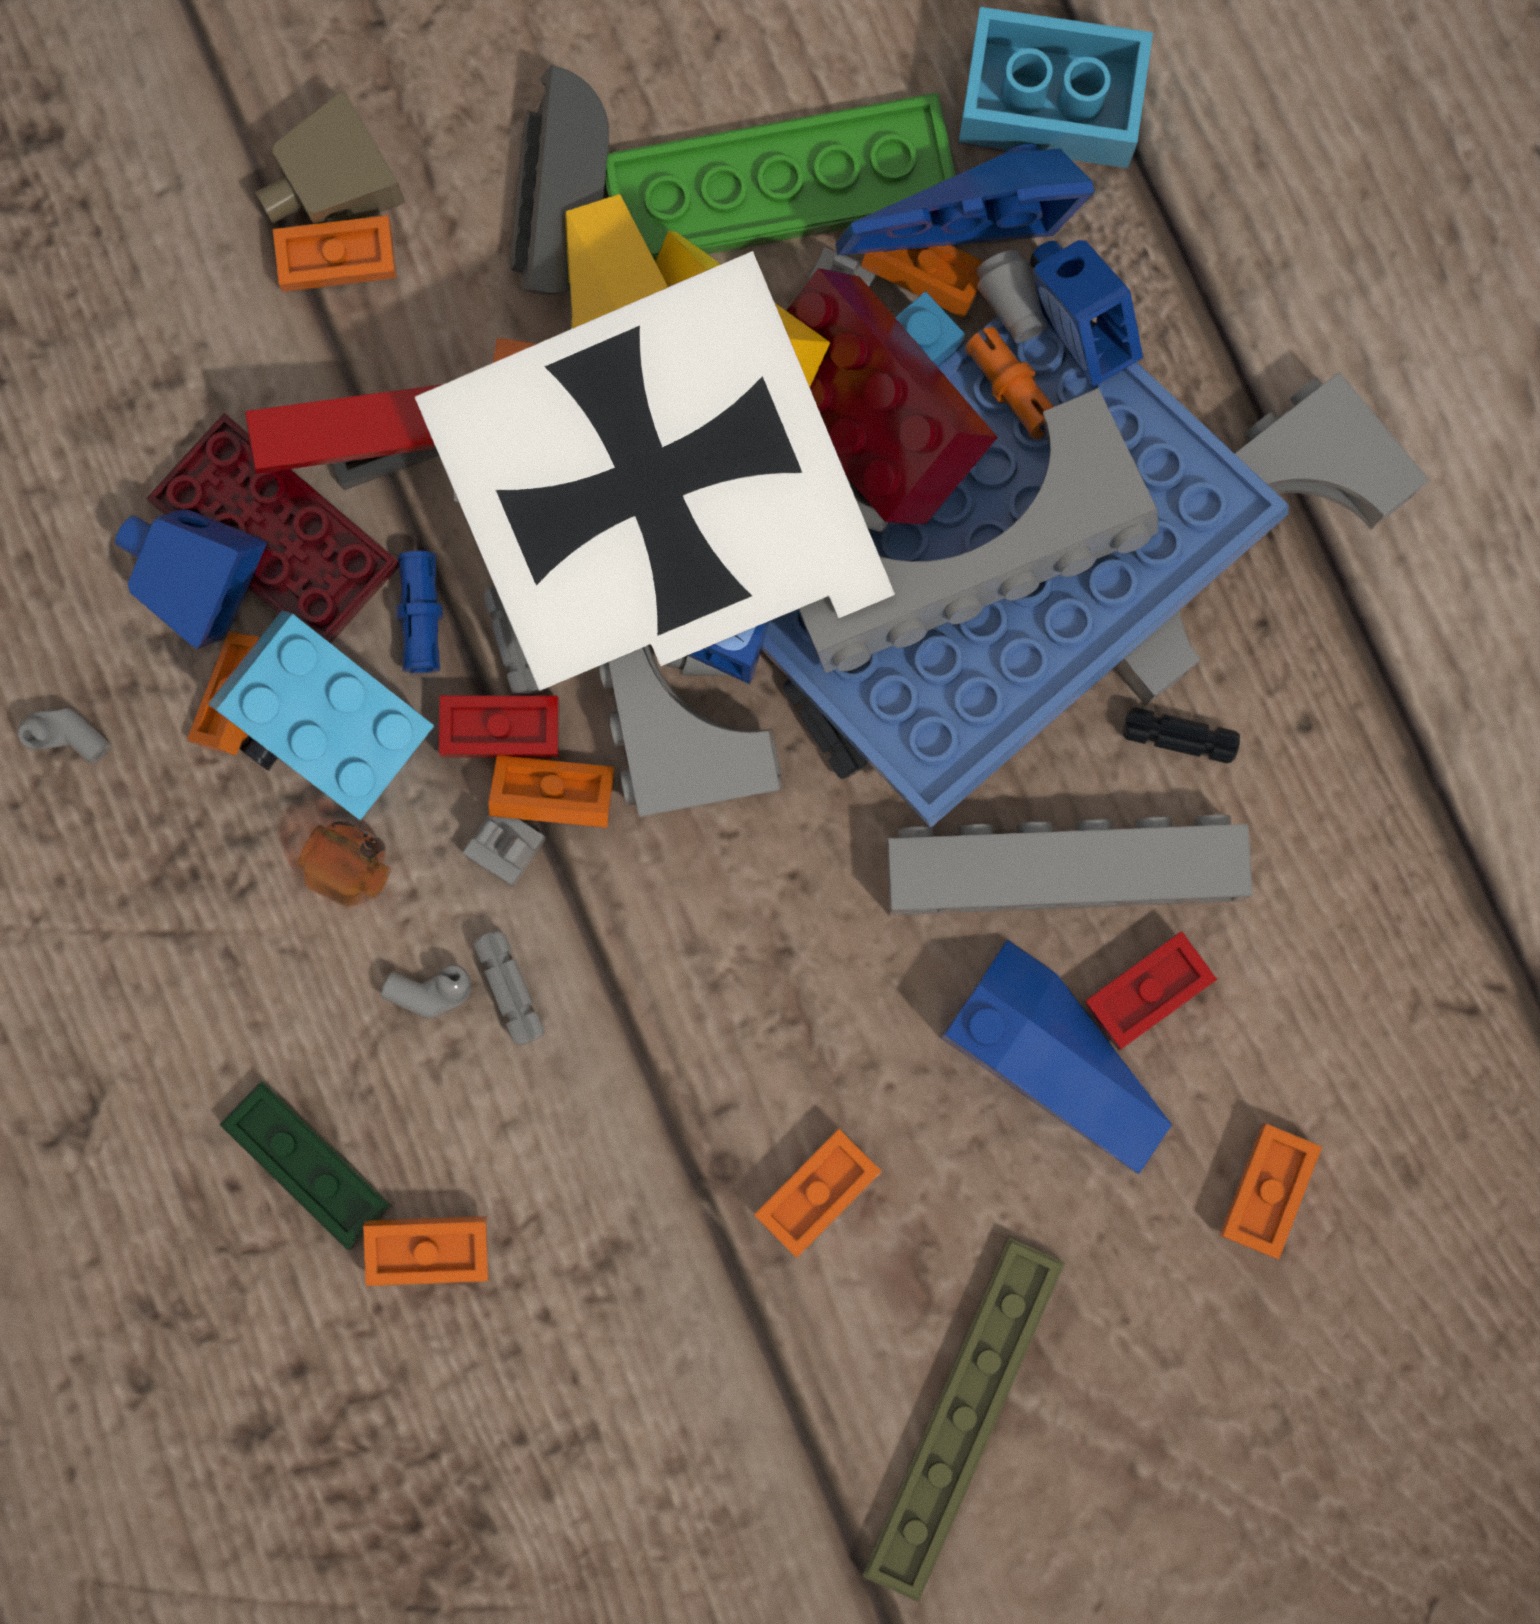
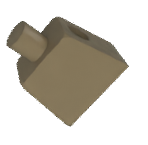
[255,90,405,224]

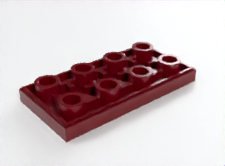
[146,413,399,644]

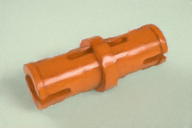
[965,327,1054,439]

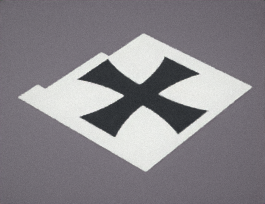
[415,251,895,691]

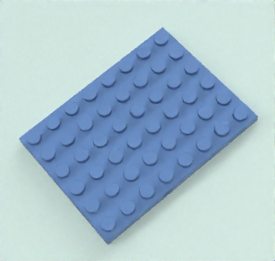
[762,292,1289,828]

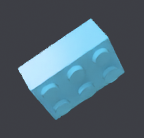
[958,7,1153,168]
[208,610,434,820]

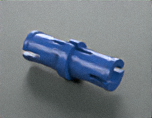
[396,551,443,674]

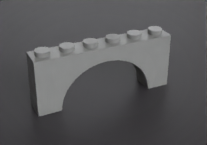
[1115,372,1429,706]
[798,388,1158,674]
[599,645,784,817]

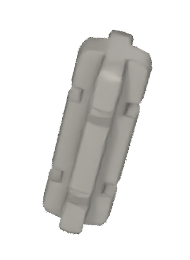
[483,586,543,696]
[474,930,544,1045]

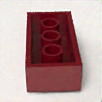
[786,268,998,525]

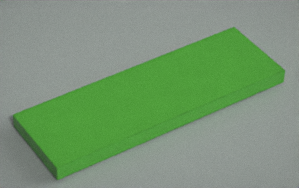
[605,93,956,261]

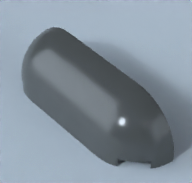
[510,65,609,295]

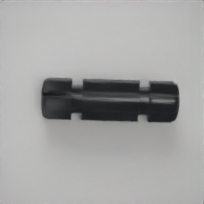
[784,679,868,779]
[1123,707,1240,763]

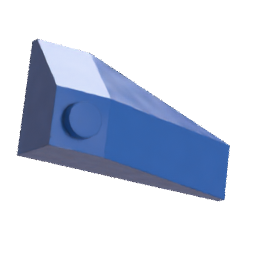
[835,144,1095,256]
[940,940,1172,1174]

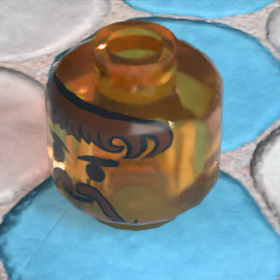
[297,820,391,908]

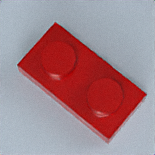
[439,695,560,758]
[1083,931,1218,1050]

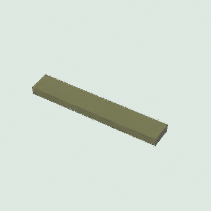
[862,1237,1065,1602]

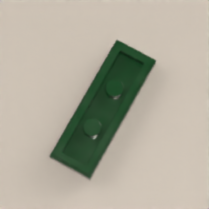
[219,1081,392,1250]

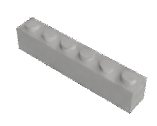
[886,815,1253,915]

